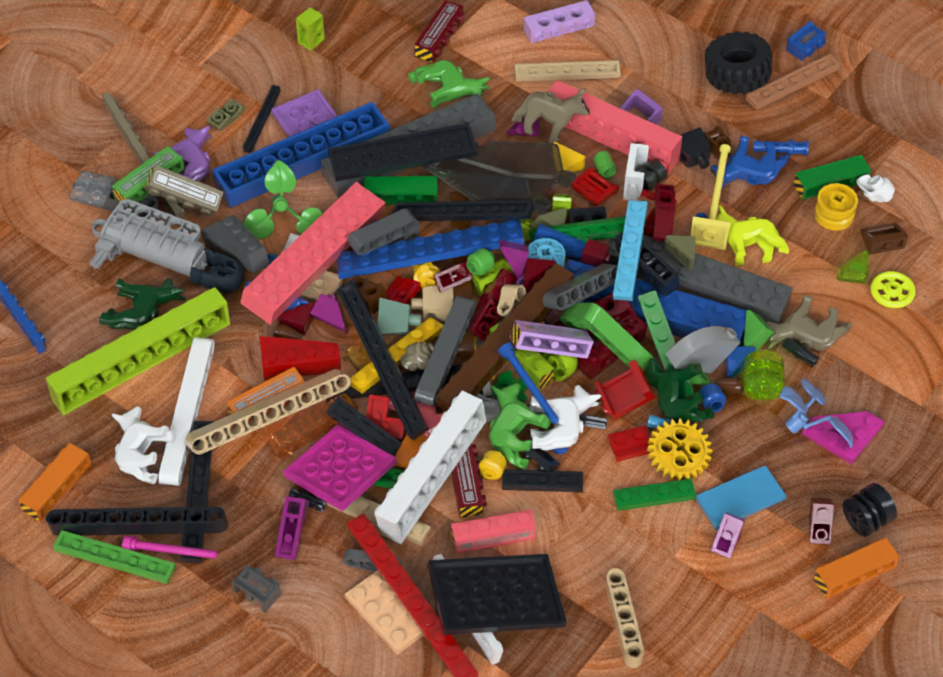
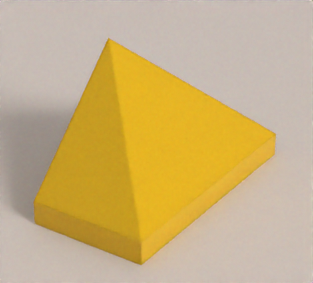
[552,141,585,174]

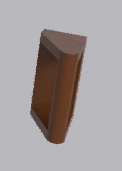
[860,223,908,255]

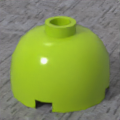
[543,352,578,382]

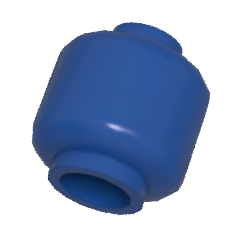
[699,384,726,412]

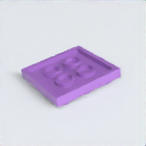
[271,89,337,137]

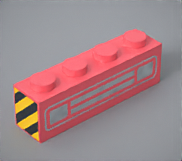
[451,509,536,554]

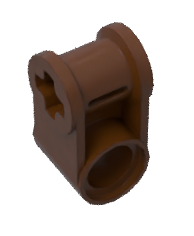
[704,126,731,159]

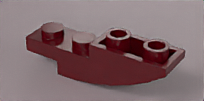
[653,183,675,242]
[469,268,518,341]

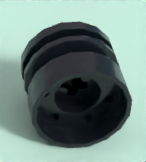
[842,483,897,537]

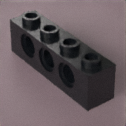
[615,232,680,297]

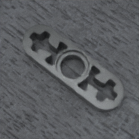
[342,549,403,572]

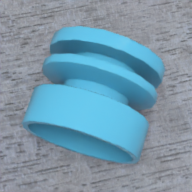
[526,238,565,268]

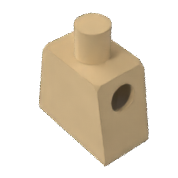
[411,285,453,323]

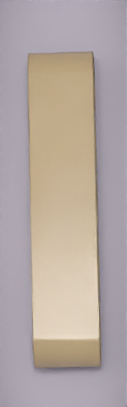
[605,568,644,668]

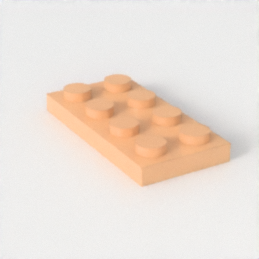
[345,571,424,655]

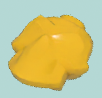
[413,262,440,289]

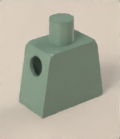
[377,298,422,337]

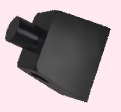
[679,127,711,169]

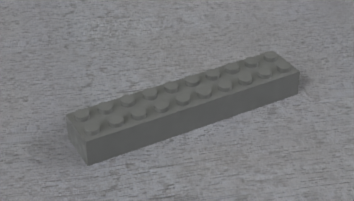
[321,93,496,198]
[607,234,793,324]

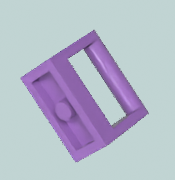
[620,89,663,125]

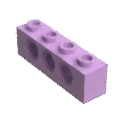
[523,0,595,43]

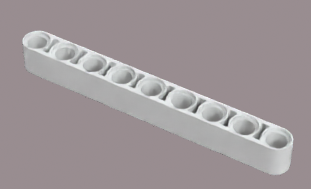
[159,337,215,486]

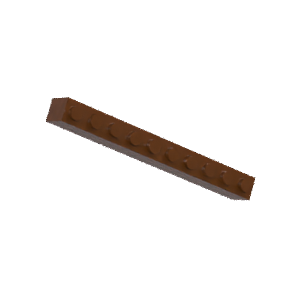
[437,263,574,411]

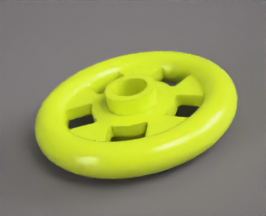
[870,271,916,308]

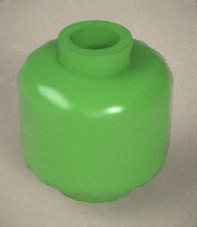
[466,248,495,276]

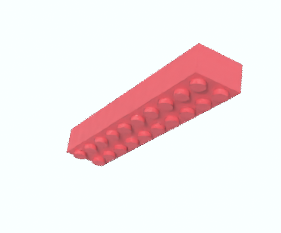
[240,182,386,325]

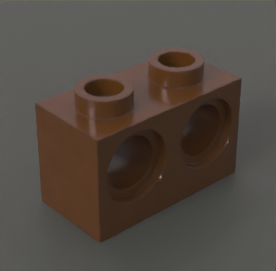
[352,275,388,314]

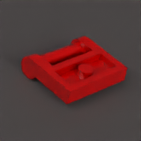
[570,167,619,207]

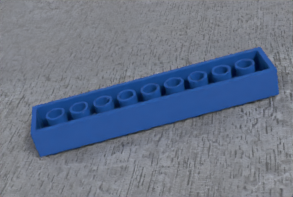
[212,102,390,208]
[565,259,746,347]

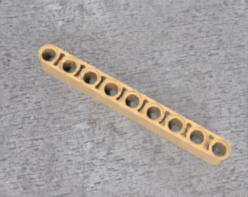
[185,369,351,454]

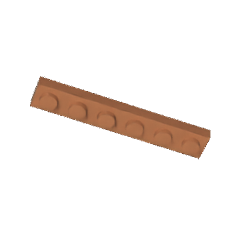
[746,54,841,110]

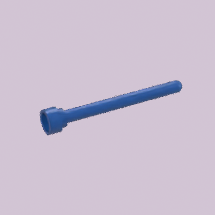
[498,342,559,424]

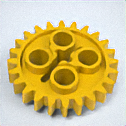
[647,419,712,481]

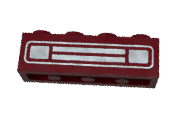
[414,0,465,63]
[451,443,487,518]

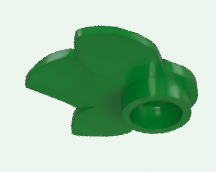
[492,371,528,402]

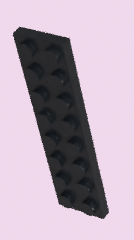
[328,123,478,181]

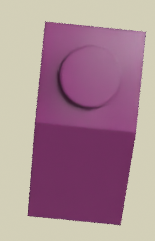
[310,294,349,334]

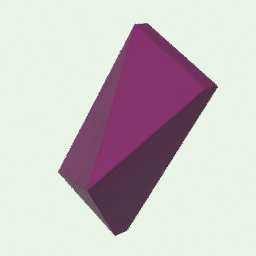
[506,116,539,136]

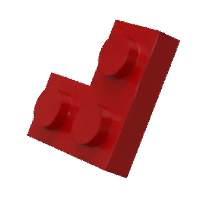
[366,394,405,439]

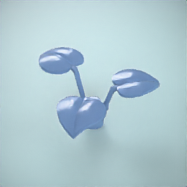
[779,378,853,448]

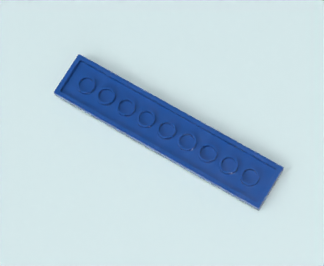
[337,220,524,279]

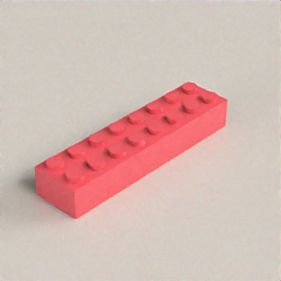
[549,80,682,174]

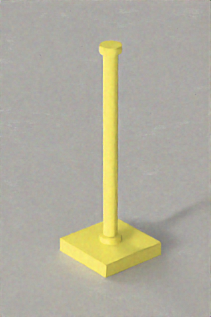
[690,144,731,250]

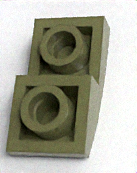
[207,98,245,131]

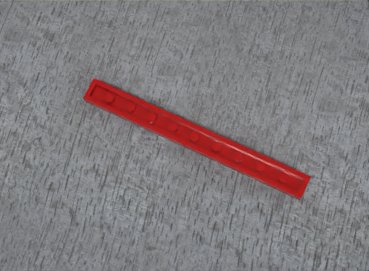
[346,513,479,677]

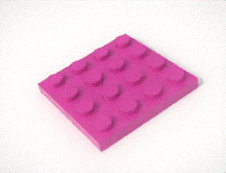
[283,425,397,512]

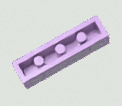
[510,320,593,358]

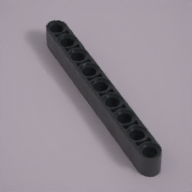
[46,507,229,536]

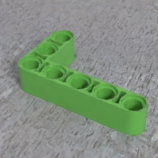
[560,303,655,372]

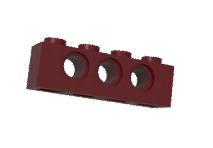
[554,292,636,337]
[578,315,647,380]

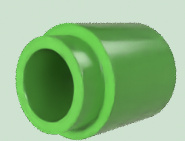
[593,151,616,178]

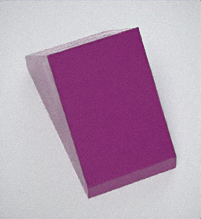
[499,240,529,279]

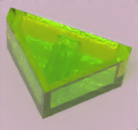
[837,249,869,284]

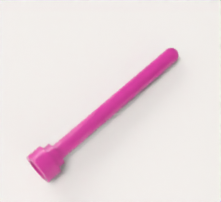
[122,535,218,559]

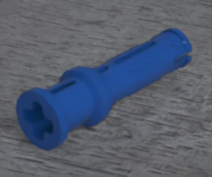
[753,140,809,156]

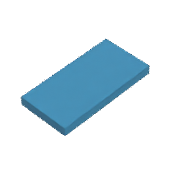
[696,465,786,530]

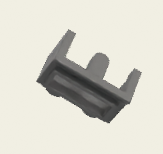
[231,565,281,613]

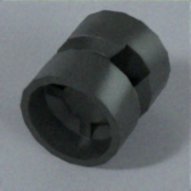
[636,159,667,191]

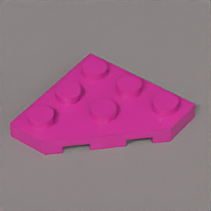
[802,411,885,465]

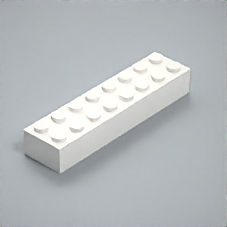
[375,391,486,544]

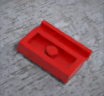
[386,276,421,305]
[607,425,651,462]

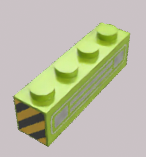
[490,319,554,391]

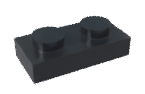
[523,440,561,471]

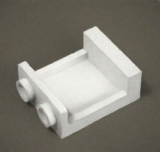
[623,143,649,201]

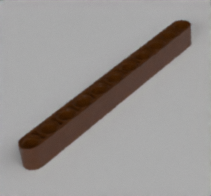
[450,192,474,357]

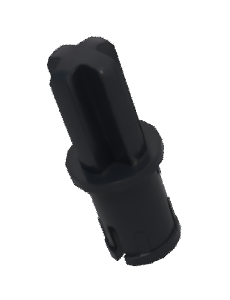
[782,338,820,367]

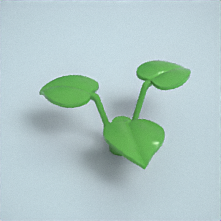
[243,160,323,239]

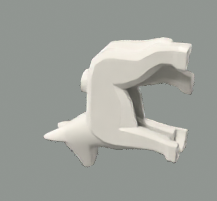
[530,385,601,451]
[112,406,175,484]

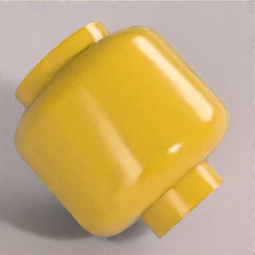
[479,450,507,480]

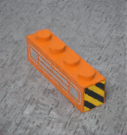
[226,367,307,424]
[18,443,91,522]
[813,538,900,599]

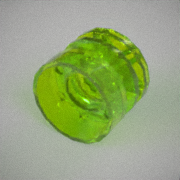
[743,350,785,401]

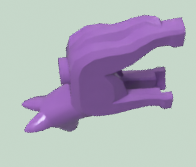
[154,126,211,181]

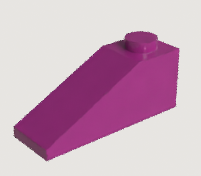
[275,496,309,560]

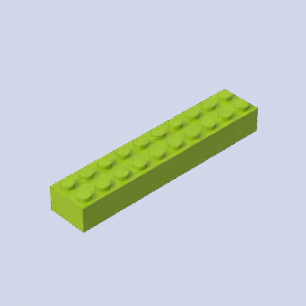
[46,287,230,416]

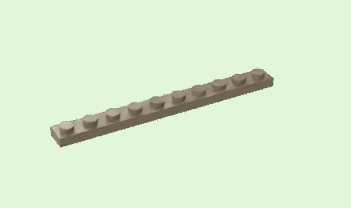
[102,92,185,226]

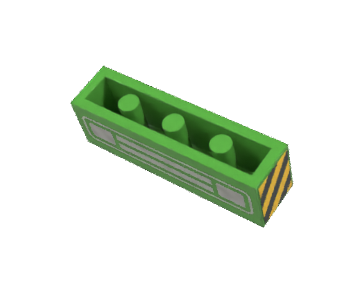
[112,146,184,208]

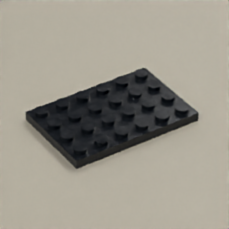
[427,554,567,635]

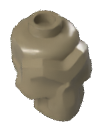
[401,341,435,371]

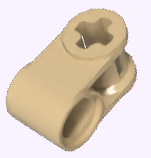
[497,284,526,318]

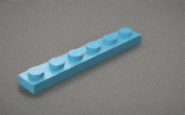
[613,200,648,301]

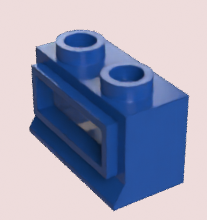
[786,21,826,61]

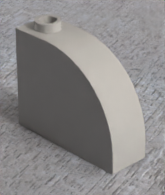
[666,326,740,374]

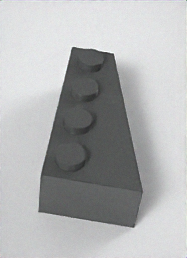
[201,215,270,273]

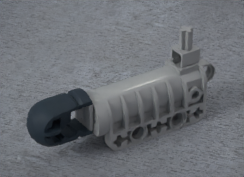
[89,199,244,294]

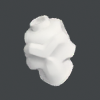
[856,174,895,202]

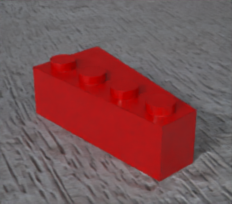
[259,336,341,381]

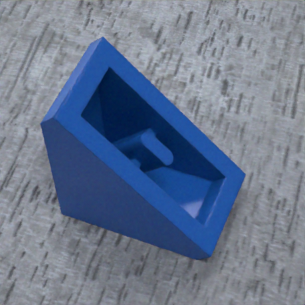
[724,346,756,378]

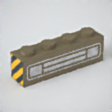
[144,165,223,216]

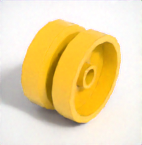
[814,183,858,231]

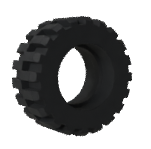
[705,31,772,94]

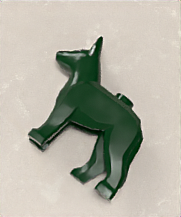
[99,278,186,330]
[644,359,714,423]

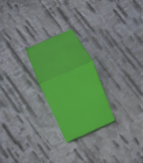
[744,310,774,352]

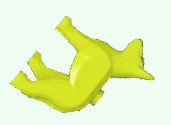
[716,205,789,266]

